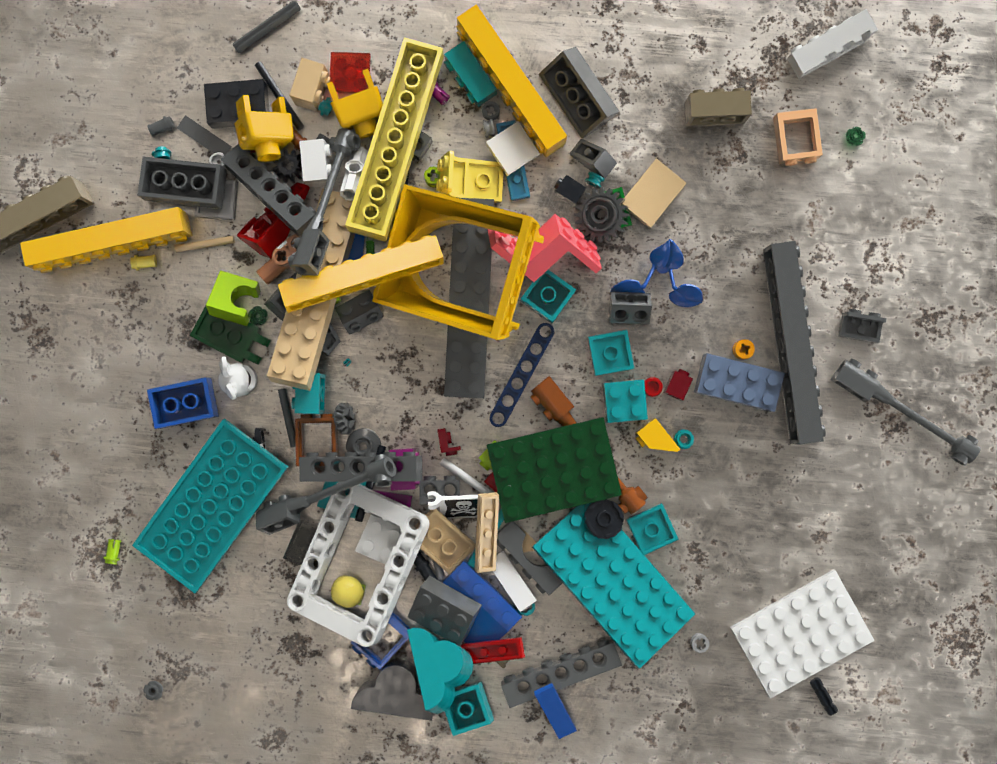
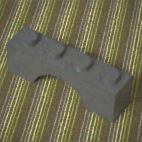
[497,521,562,595]

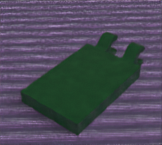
[190,305,272,365]

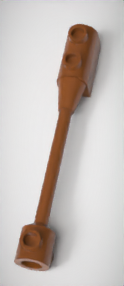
[530,376,648,515]

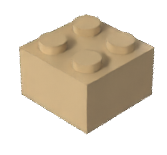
[289,57,331,112]

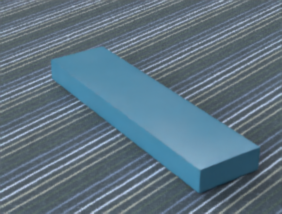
[496,120,530,201]

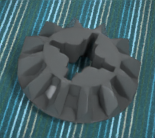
[334,403,356,435]

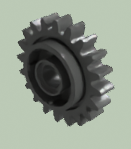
[574,187,629,243]

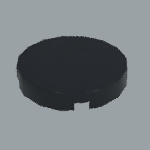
[584,499,624,539]

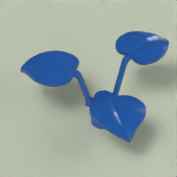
[610,239,704,307]

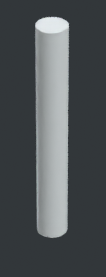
[439,458,492,494]

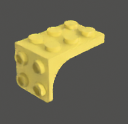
[436,151,503,203]

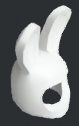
[218,357,258,400]

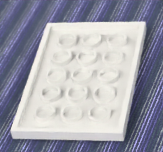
[730,570,875,699]

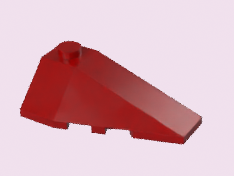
[236,182,310,259]

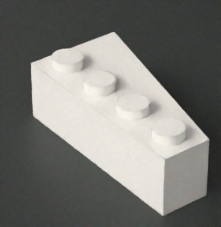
[787,9,878,79]

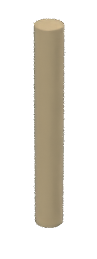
[175,236,235,253]

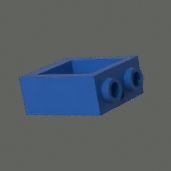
[350,612,411,670]

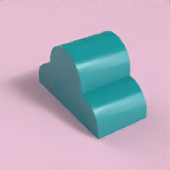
[407,628,473,714]

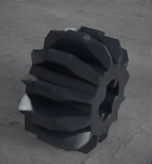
[272,149,302,183]

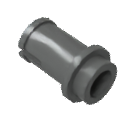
[147,116,175,137]

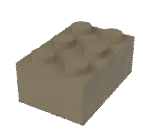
[684,88,752,126]

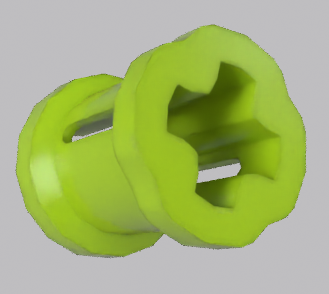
[424,166,440,188]

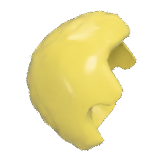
[331,575,364,608]

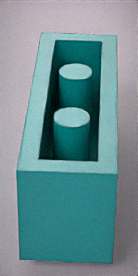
[444,41,497,107]

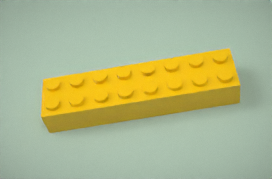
[456,4,567,158]
[20,207,193,273]

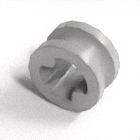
[483,119,495,138]
[690,633,709,653]

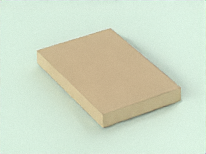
[622,158,686,229]
[414,509,476,575]

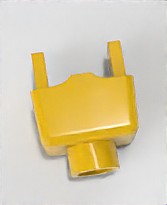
[326,69,383,139]
[234,95,294,162]

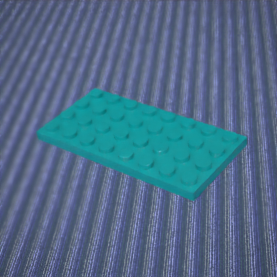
[132,419,288,593]
[532,503,695,669]

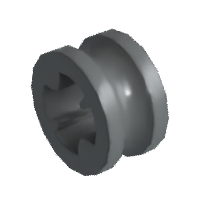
[482,101,500,121]

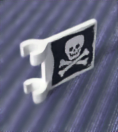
[428,491,478,519]

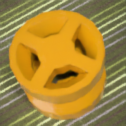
[732,339,755,360]

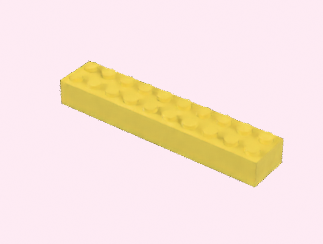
[345,37,444,242]

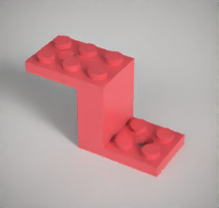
[488,214,602,282]

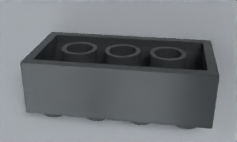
[539,47,620,138]

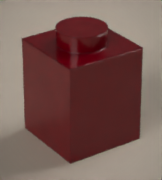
[663,369,693,401]

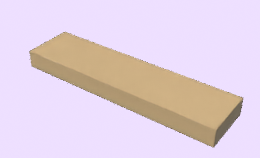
[475,492,499,573]

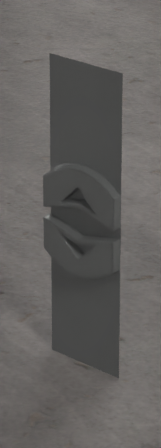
[177,115,232,156]

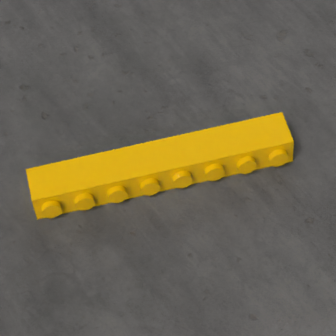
[278,235,444,313]

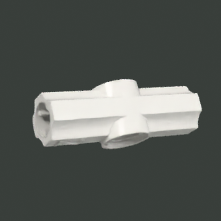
[340,146,368,201]

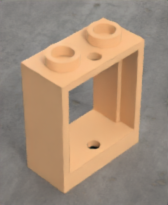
[773,108,823,166]

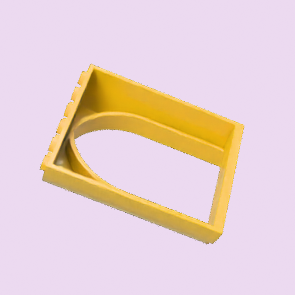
[372,184,544,340]

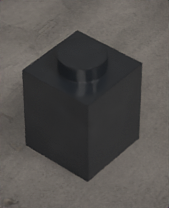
[554,175,586,207]

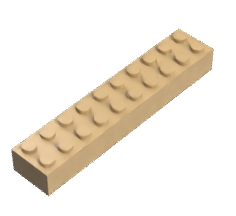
[267,188,355,391]

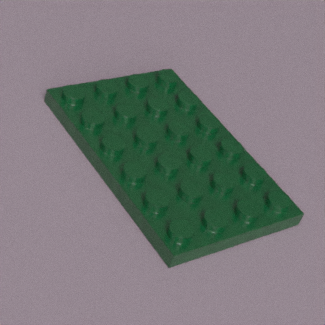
[486,417,622,523]

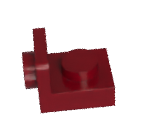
[437,428,461,456]

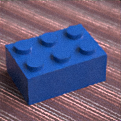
[147,377,219,429]

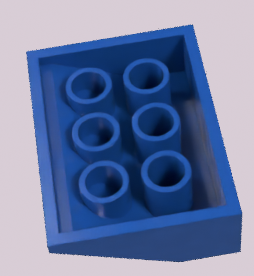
[442,559,522,643]

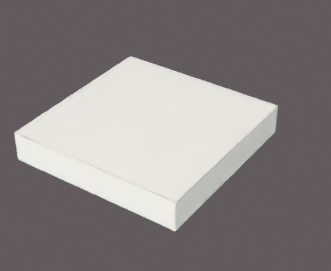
[485,121,540,176]

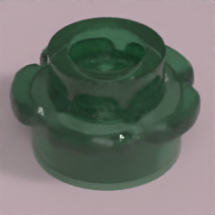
[846,126,866,146]
[248,306,268,325]

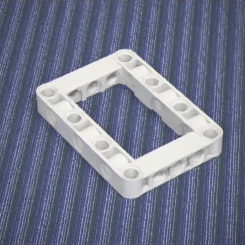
[287,482,430,647]

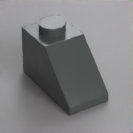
[569,139,617,178]

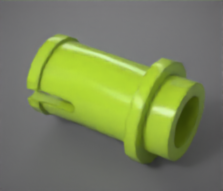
[103,539,121,564]

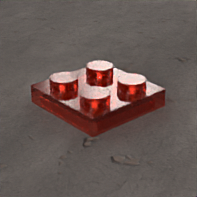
[330,52,371,94]

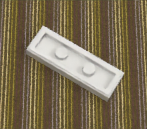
[493,551,537,612]

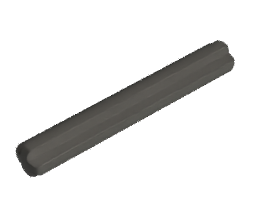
[233,0,301,53]

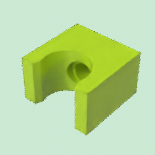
[206,270,261,326]

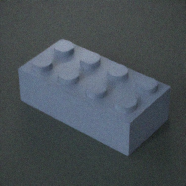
[694,353,785,412]

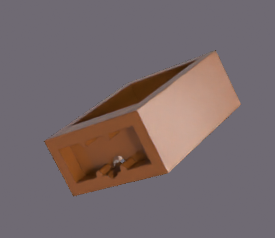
[295,414,338,467]

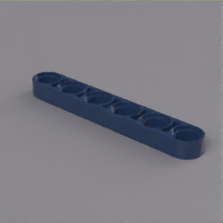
[489,323,554,427]

